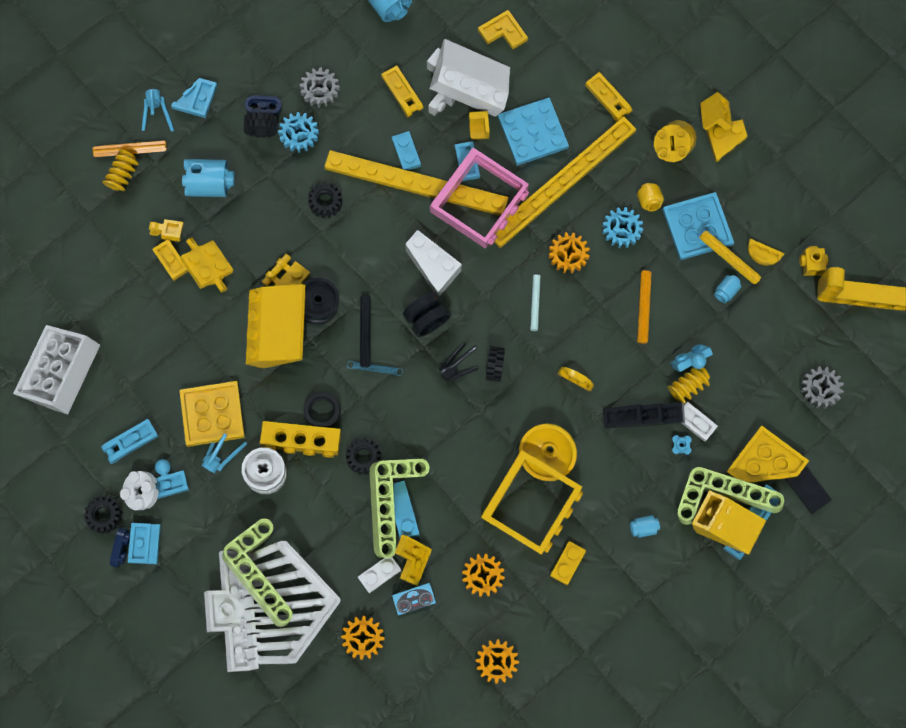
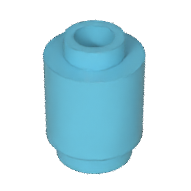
[714,275,741,303]
[630,515,660,538]

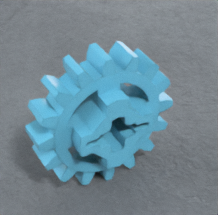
[278,112,319,153]
[602,207,643,248]

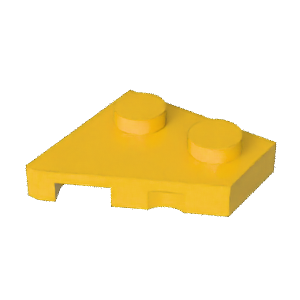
[706,119,747,162]

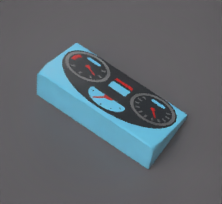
[392,583,436,616]

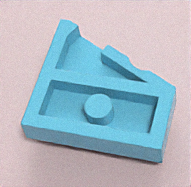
[171,78,218,118]

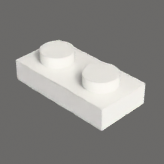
[682,402,718,442]
[358,557,401,594]

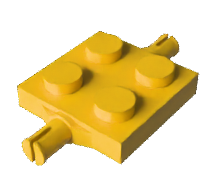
[180,237,233,293]

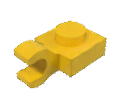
[149,219,184,242]

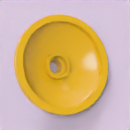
[519,423,577,481]

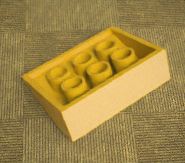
[246,284,305,369]

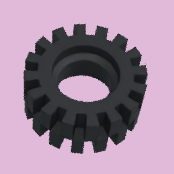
[243,112,277,138]
[308,182,342,219]
[486,346,505,382]
[346,438,381,475]
[84,496,122,534]

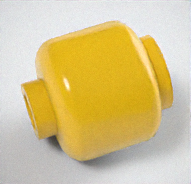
[637,183,664,212]

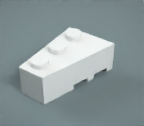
[406,230,462,296]

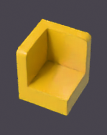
[469,111,490,140]

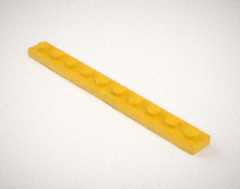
[488,117,636,248]
[325,150,509,216]

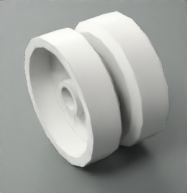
[242,448,287,494]

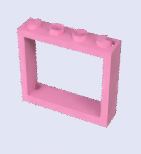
[430,148,529,249]

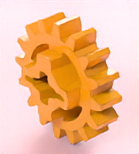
[549,232,590,274]
[462,554,505,597]
[341,616,385,660]
[475,639,519,684]

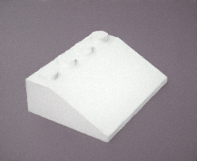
[429,39,510,117]
[13,325,100,414]

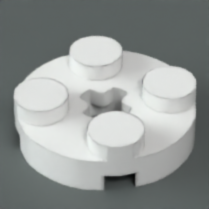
[120,471,159,510]

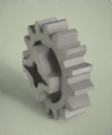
[300,67,340,108]
[801,366,844,409]

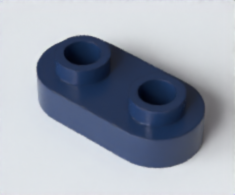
[245,95,282,116]
[110,527,130,568]

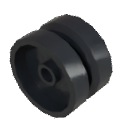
[303,278,339,325]
[402,291,452,338]

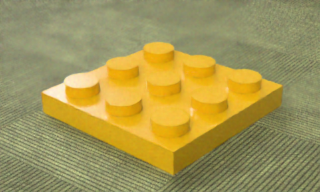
[180,381,245,447]

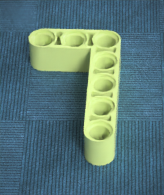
[370,459,430,558]
[678,467,784,525]
[222,519,293,627]

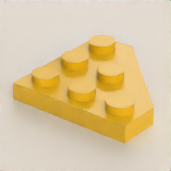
[726,426,809,483]

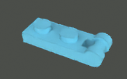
[101,419,159,464]

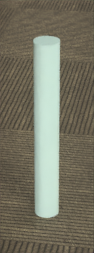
[530,275,541,331]

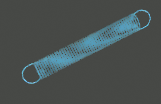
[347,361,403,376]

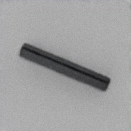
[360,295,371,367]

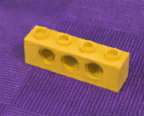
[260,421,341,458]

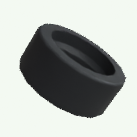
[303,392,341,428]

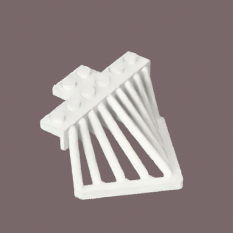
[204,541,340,672]

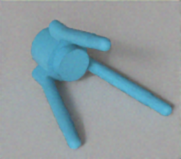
[142,89,174,132]
[201,433,247,473]

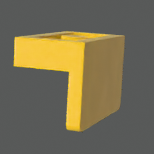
[700,92,732,131]

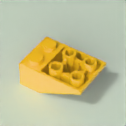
[692,490,766,555]

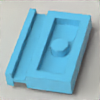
[128,523,161,565]

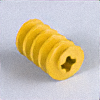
[102,149,139,191]
[667,367,710,404]

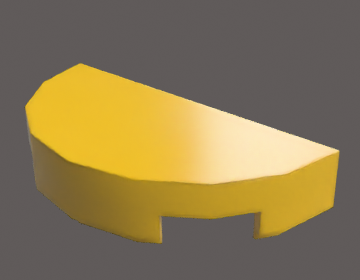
[747,239,785,266]
[557,367,594,392]

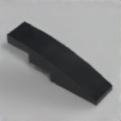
[603,402,685,428]

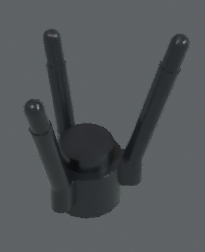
[438,342,479,381]

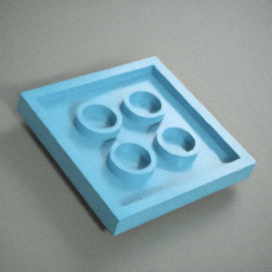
[498,98,569,166]
[662,192,734,260]

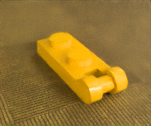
[381,65,423,117]
[585,72,632,122]

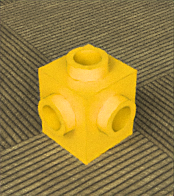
[799,246,828,276]

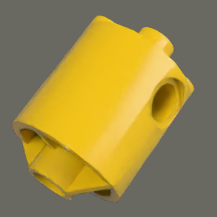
[654,120,697,162]

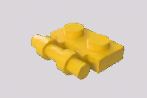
[262,254,311,287]

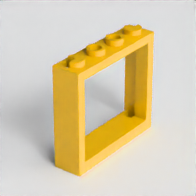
[481,450,584,555]

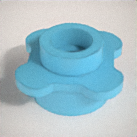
[672,435,692,455]

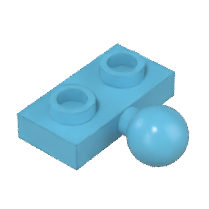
[670,344,713,372]
[155,459,189,499]

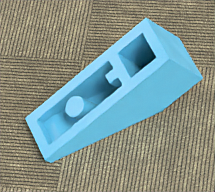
[393,481,420,539]

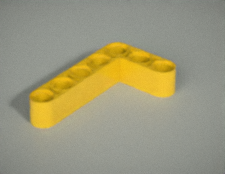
[817,267,906,311]

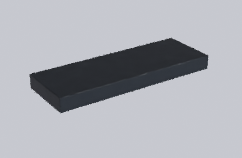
[785,445,832,515]

